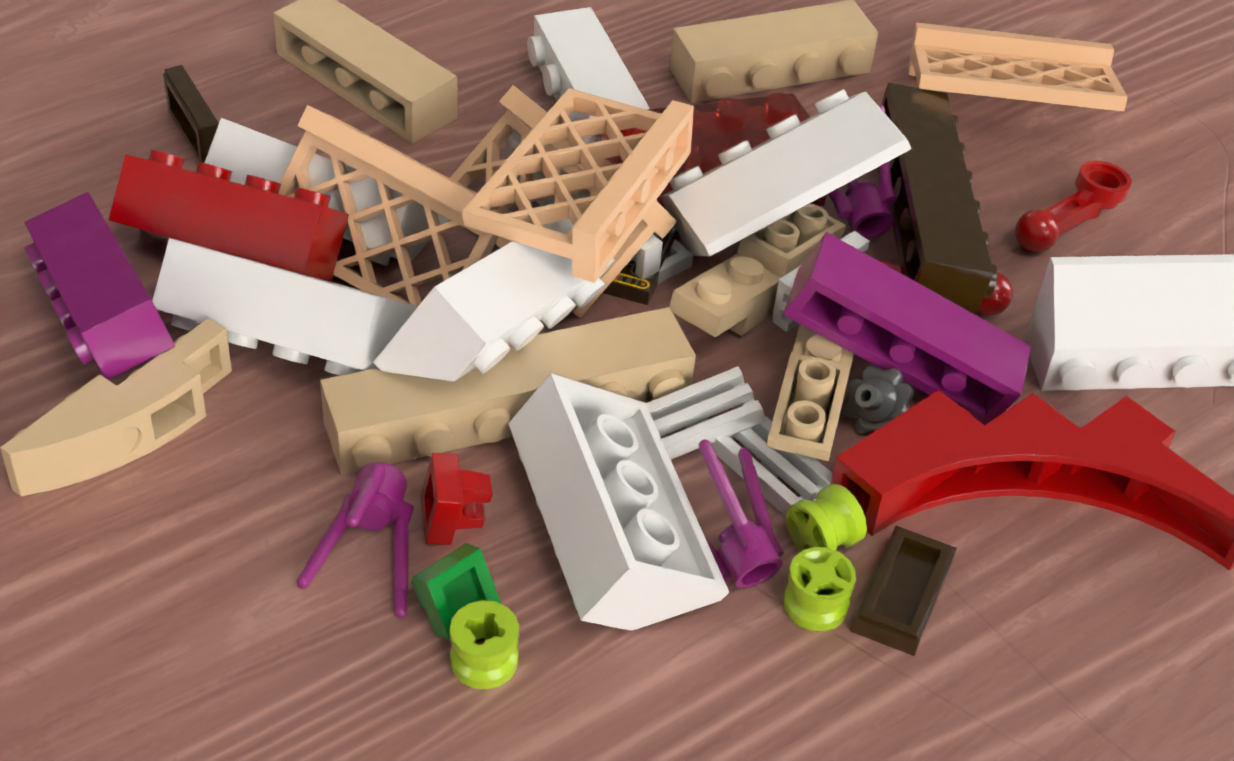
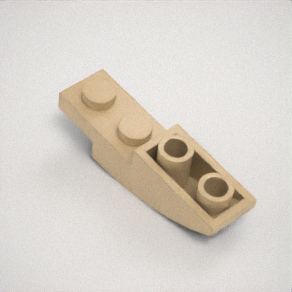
[669,203,846,337]
[0,318,232,496]
[766,324,854,461]

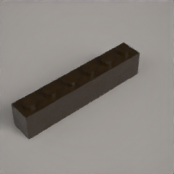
[881,82,997,315]

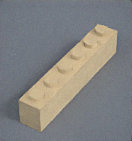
[320,307,696,475]

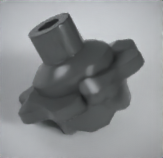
[844,366,914,434]

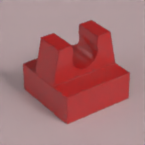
[421,452,493,545]

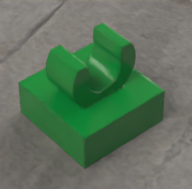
[411,543,501,640]

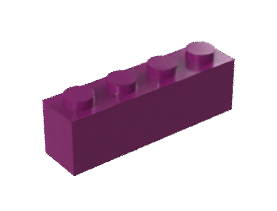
[24,192,175,380]
[783,232,1031,425]

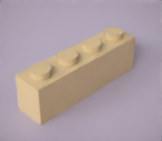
[273,0,458,144]
[670,0,878,103]

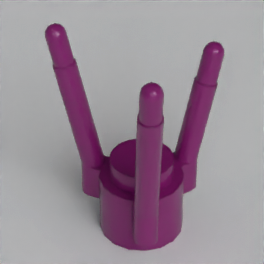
[828,104,897,239]
[698,439,784,588]
[296,462,414,618]

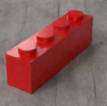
[108,149,349,281]

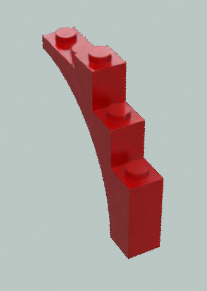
[830,390,1234,571]

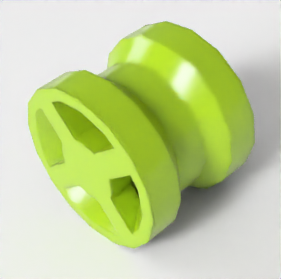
[785,484,867,552]
[783,547,856,632]
[450,600,520,690]

